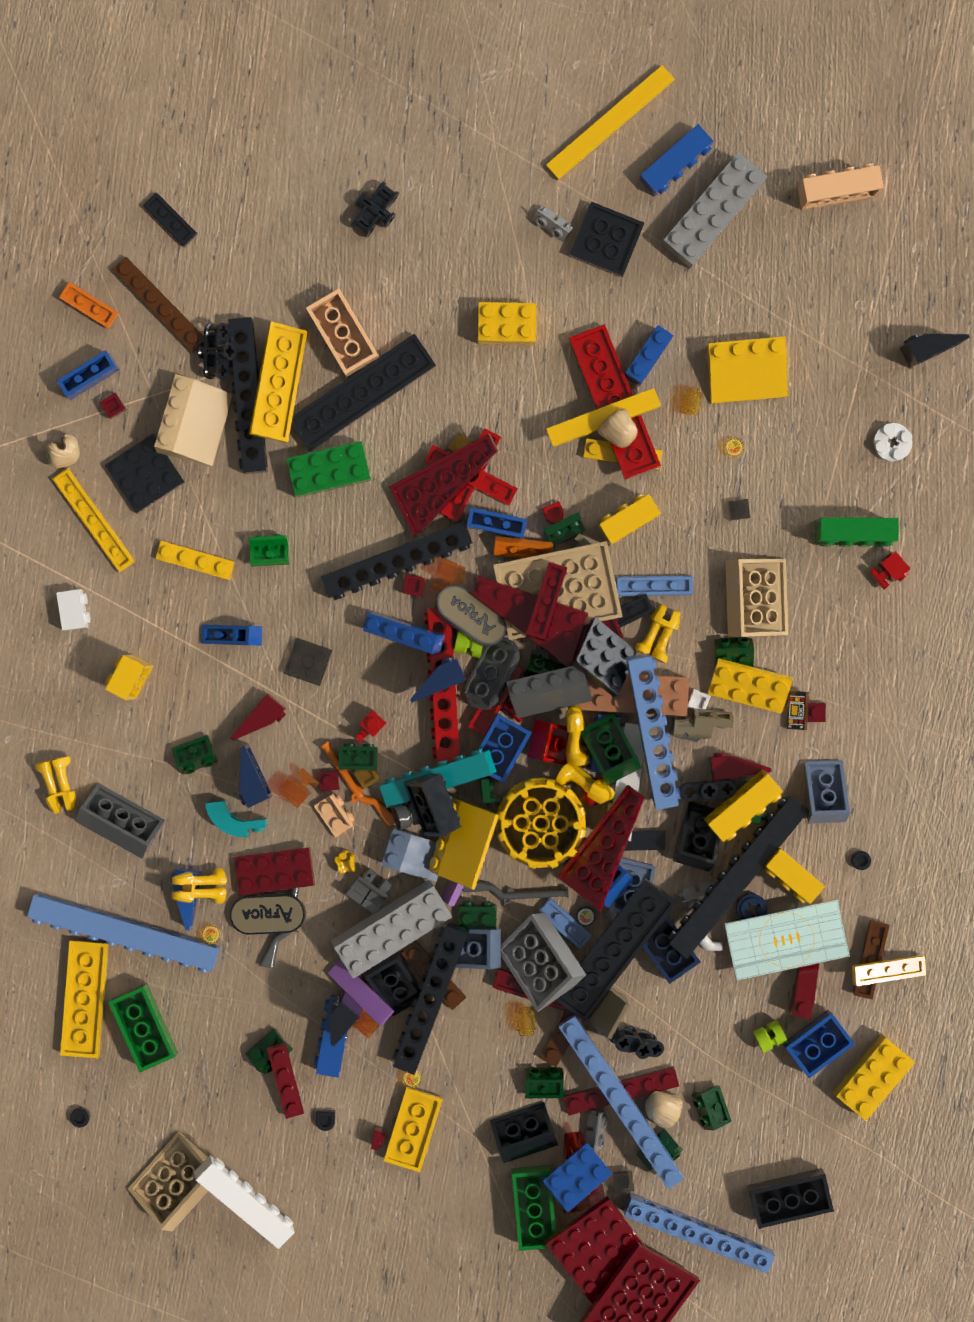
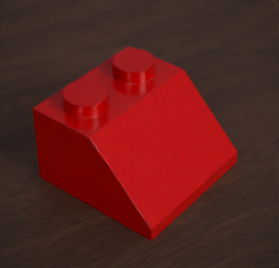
[527,719,569,765]

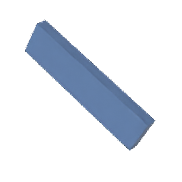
[616,576,693,596]

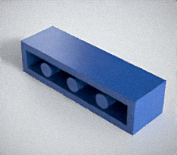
[639,124,713,197]
[362,612,445,654]
[313,995,348,1078]

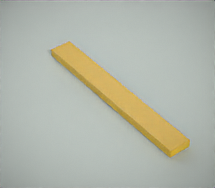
[546,65,675,181]

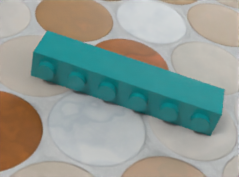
[379,748,497,808]

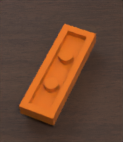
[59,282,119,329]
[494,536,553,559]

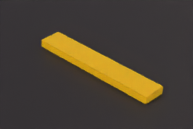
[546,388,661,448]
[52,468,136,572]

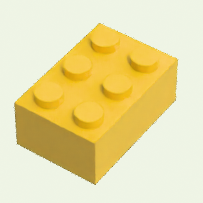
[478,302,537,345]
[597,494,661,546]
[105,655,153,700]
[763,848,826,904]

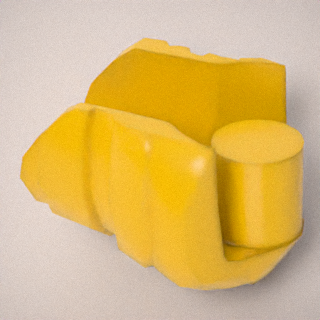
[334,850,355,874]

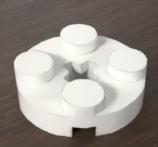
[873,423,913,462]

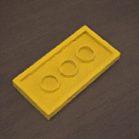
[708,658,793,714]
[384,1087,443,1172]

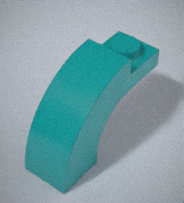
[205,800,268,837]

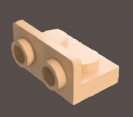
[314,793,355,838]

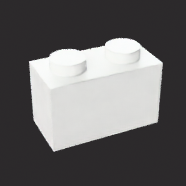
[56,589,91,631]

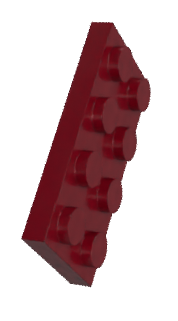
[234,847,315,895]

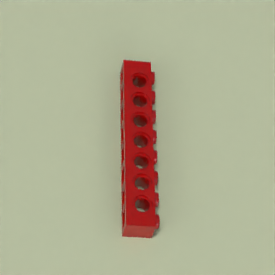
[424,608,460,763]

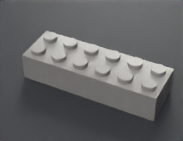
[661,152,768,269]
[331,880,452,979]

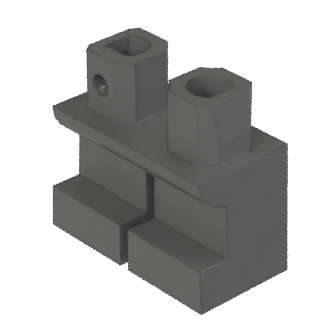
[346,868,392,914]

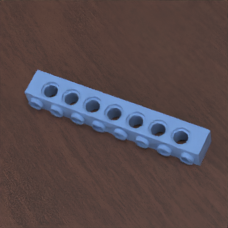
[626,653,681,810]
[623,1193,775,1274]

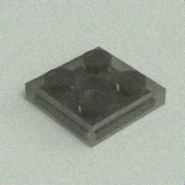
[284,638,333,686]

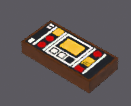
[787,691,809,730]

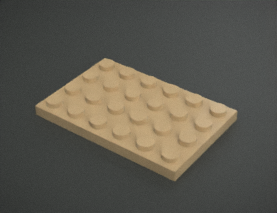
[493,541,623,640]

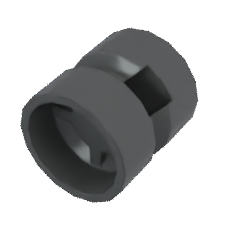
[392,801,419,830]

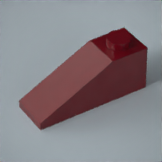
[230,694,287,740]
[709,751,772,781]
[788,963,819,1020]

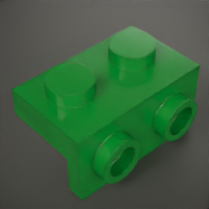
[249,534,289,567]

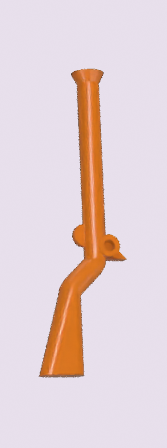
[320,741,395,827]

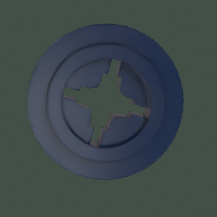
[737,893,768,920]

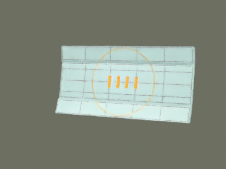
[724,899,850,980]

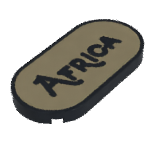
[230,894,306,935]

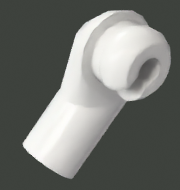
[700,934,723,951]

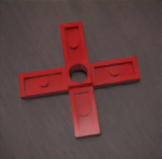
[424,428,518,523]

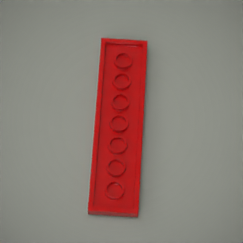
[569,324,661,480]

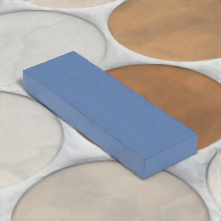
[537,897,593,950]

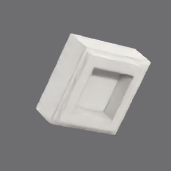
[688,689,711,710]

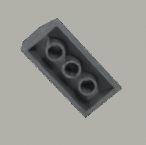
[507,665,593,718]
[75,783,165,859]

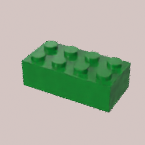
[286,441,372,498]
[815,517,899,547]
[108,983,178,1073]
[512,1165,556,1251]

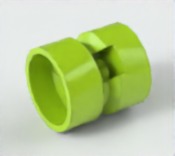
[454,631,483,658]
[752,1019,788,1054]

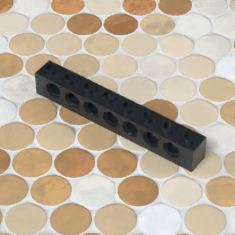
[228,317,268,474]
[321,521,473,601]
[392,922,470,1075]

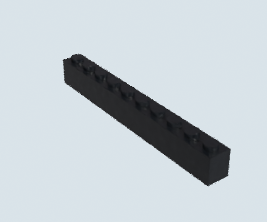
[666,796,809,959]

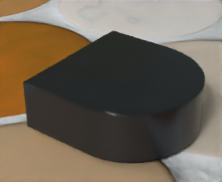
[316,1110,335,1131]

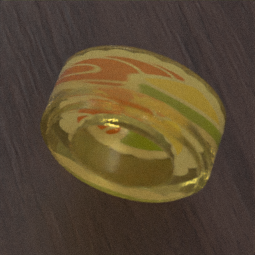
[724,438,744,457]
[201,925,221,945]
[402,1070,422,1089]

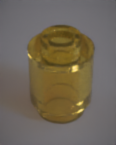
[681,387,703,416]
[515,1007,536,1036]

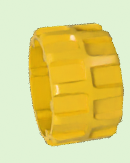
[496,777,586,869]

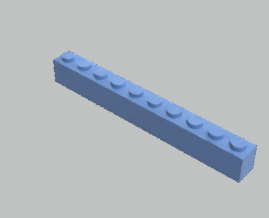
[27,893,221,973]
[559,1014,684,1190]

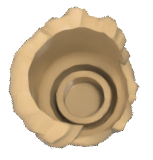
[598,408,637,448]
[46,434,80,468]
[645,1091,683,1129]

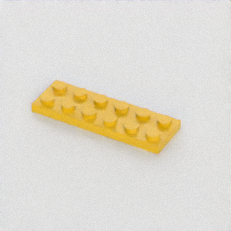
[249,321,307,443]
[60,940,109,1059]

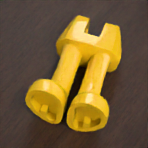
[633,604,681,664]
[565,705,590,766]
[34,756,76,814]
[556,763,614,804]
[172,868,227,904]

